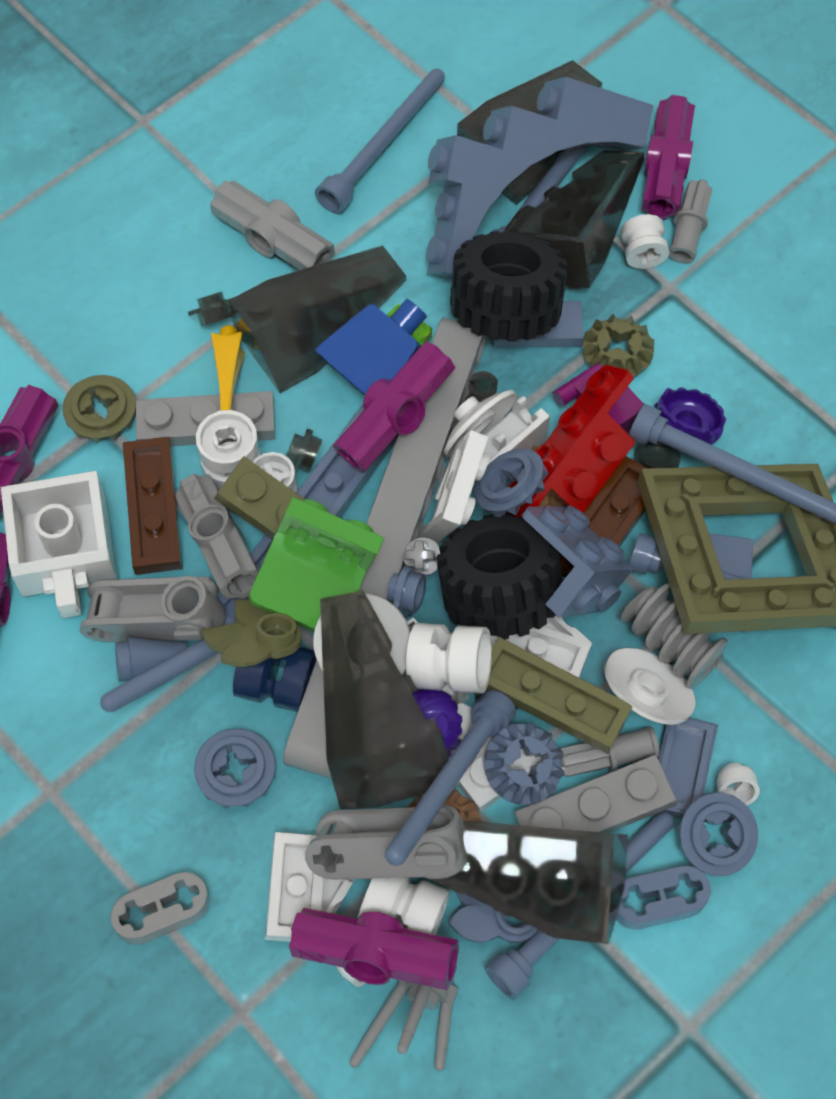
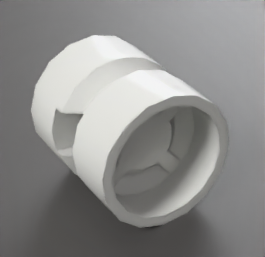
[196,410,261,490]
[406,623,492,694]
[358,878,450,935]

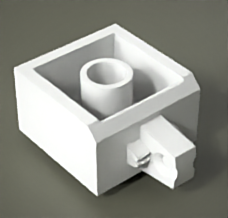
[1,471,117,618]

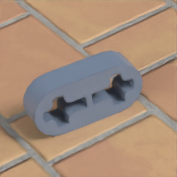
[611,866,711,929]

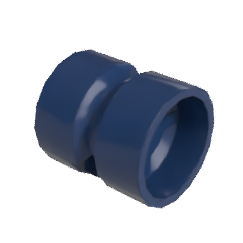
[233,647,317,712]

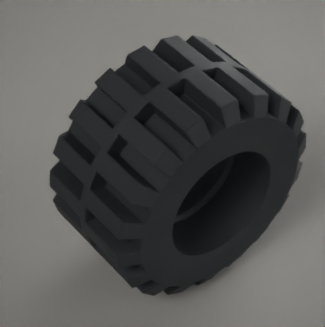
[450,231,567,342]
[437,513,563,640]

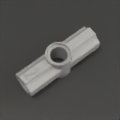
[210,180,335,278]
[175,474,259,599]

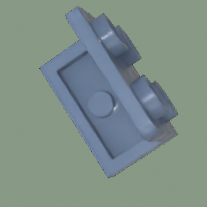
[522,505,634,618]

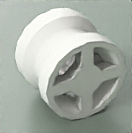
[620,214,670,269]

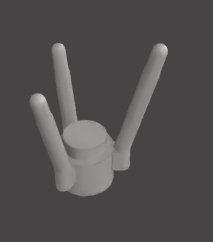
[349,980,458,1071]

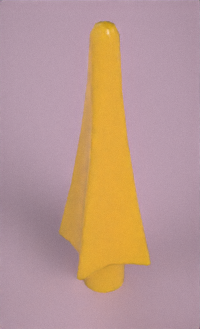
[211,325,245,411]

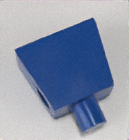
[315,298,427,396]

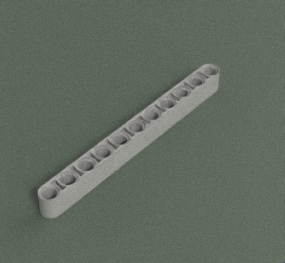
[283,317,486,779]

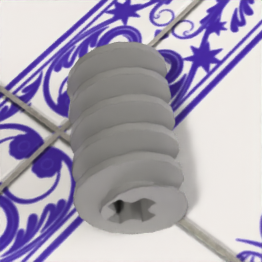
[620,582,728,689]

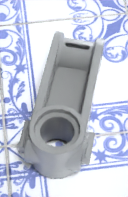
[79,576,226,642]
[305,805,467,880]

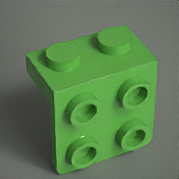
[248,497,384,632]

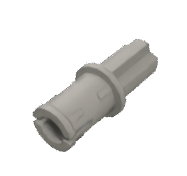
[669,179,712,264]
[403,537,440,576]
[560,726,660,777]

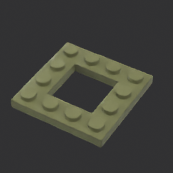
[637,463,836,634]

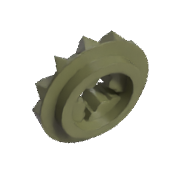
[582,314,655,377]
[63,375,136,443]

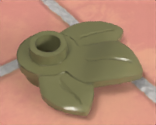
[201,599,301,667]

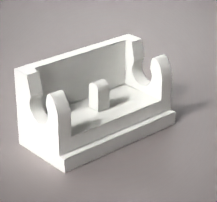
[472,396,550,490]

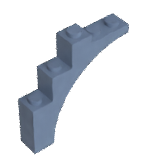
[426,77,653,278]

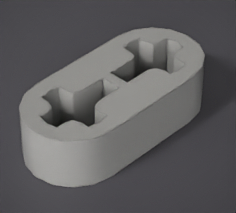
[110,872,210,945]

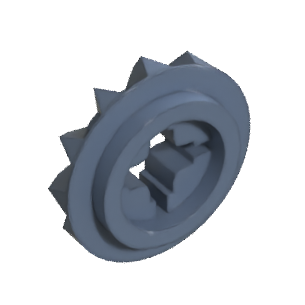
[475,449,549,518]
[484,723,565,805]
[194,729,275,809]
[676,793,758,876]

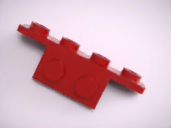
[506,365,636,518]

